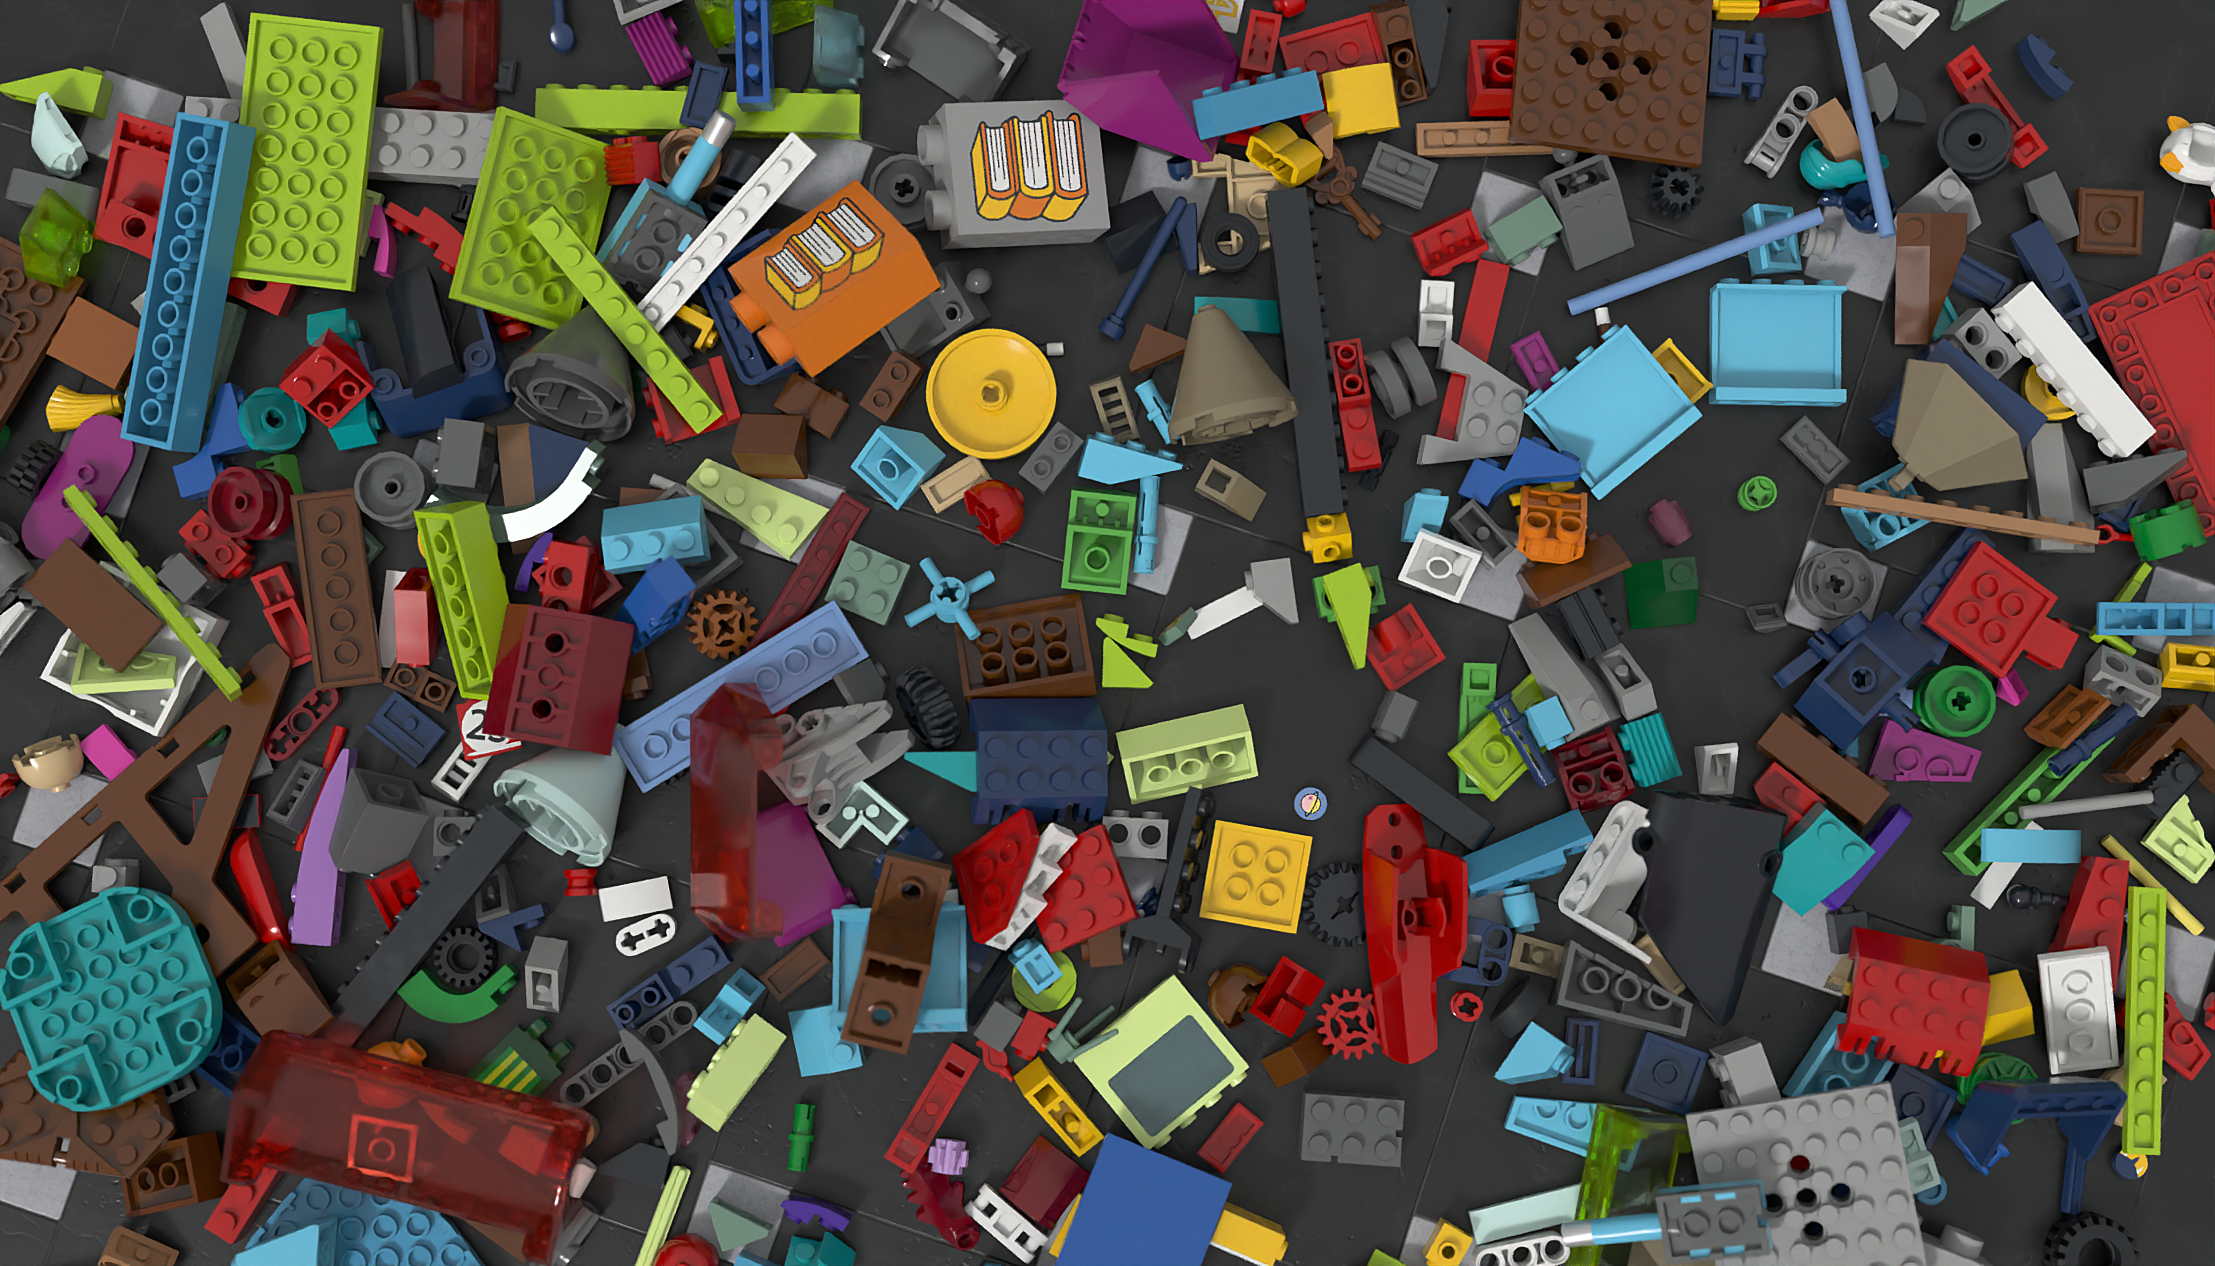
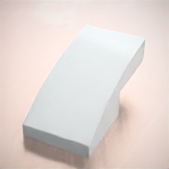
[1418,279,1454,347]
[598,876,673,922]

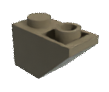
[1194,458,1267,522]

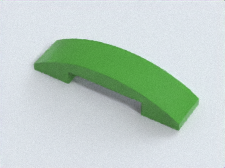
[1458,662,1497,794]

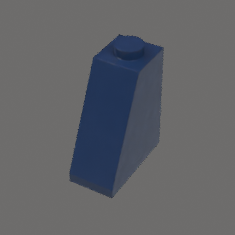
[528,424,590,523]

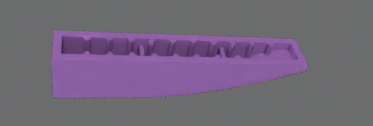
[288,749,358,946]

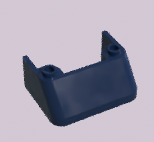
[699,229,804,385]
[356,307,516,439]
[1954,1076,2127,1167]

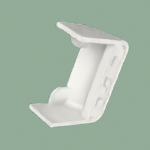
[1558,801,1652,964]

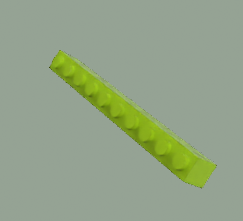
[535,84,863,140]

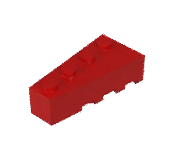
[2037,856,2130,992]

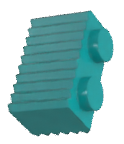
[1617,712,1683,787]

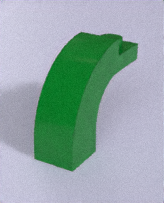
[397,962,521,1023]

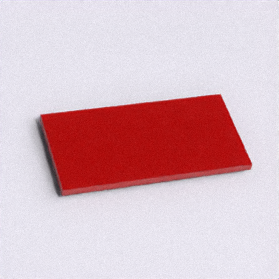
[2087,250,2215,538]

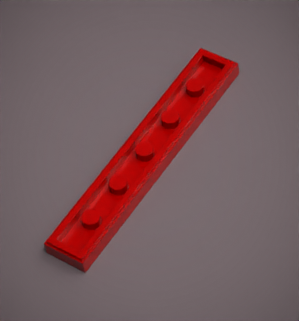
[1435,258,1510,441]

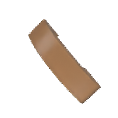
[497,423,541,555]

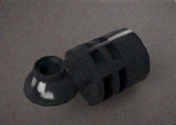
[701,149,772,235]

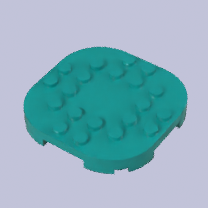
[0,887,223,1111]

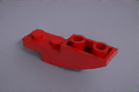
[384,202,464,276]
[1328,338,1382,472]

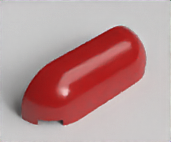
[229,827,298,950]

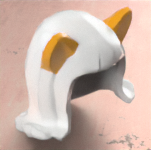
[2160,116,2215,196]

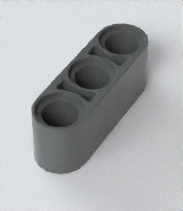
[4,168,102,223]

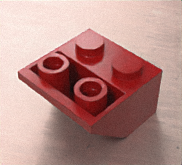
[279,328,375,429]

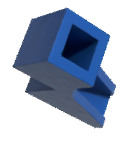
[173,382,253,501]
[1458,437,1583,513]

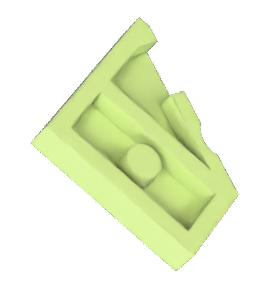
[2140,794,2215,883]

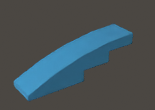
[2096,602,2215,636]

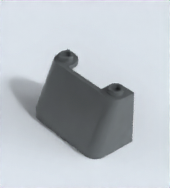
[872,0,1031,103]

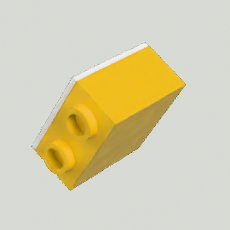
[1209,1201,1288,1266]

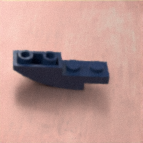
[2009,219,2098,344]
[605,933,734,1030]

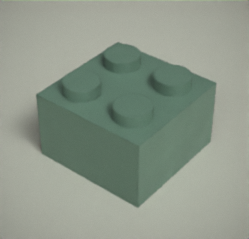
[824,540,913,628]

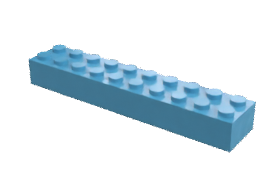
[120,112,256,453]

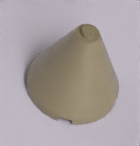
[1167,304,1299,445]

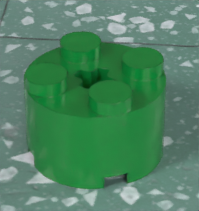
[2128,498,2208,562]

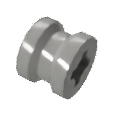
[1800,226,1835,261]

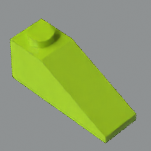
[0,67,114,121]
[1320,562,1374,670]

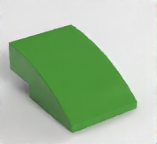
[1061,486,1137,595]

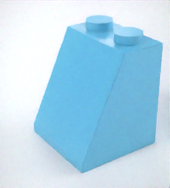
[231,1214,338,1266]

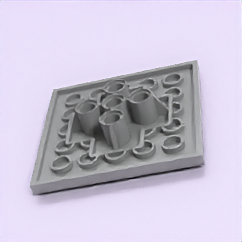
[1686,1081,1927,1266]

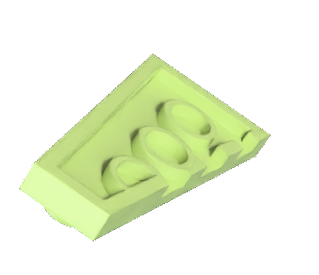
[686,458,830,561]

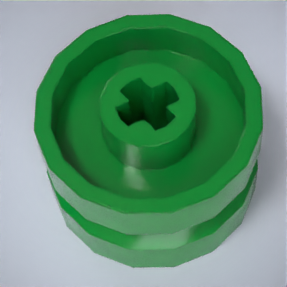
[1912,665,1996,738]

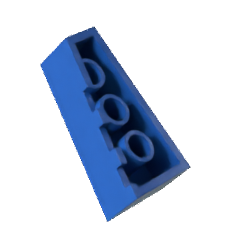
[612,555,697,657]

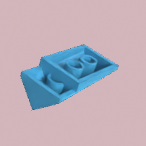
[1461,809,1594,901]

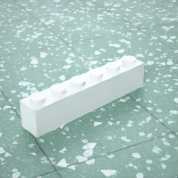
[1990,281,2156,459]

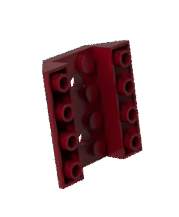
[482,603,636,756]

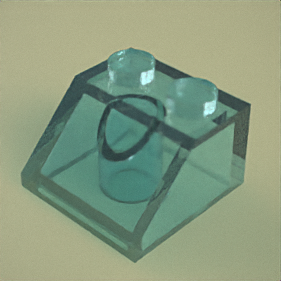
[813,5,865,88]

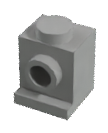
[91,858,140,893]

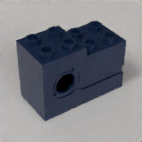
[1869,338,2048,487]

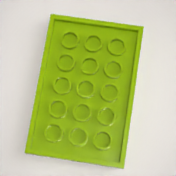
[448,106,612,330]

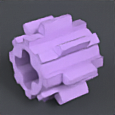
[928,1138,969,1175]

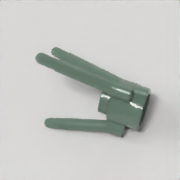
[1045,997,1119,1064]

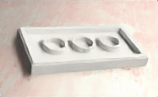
[2037,946,2120,1074]

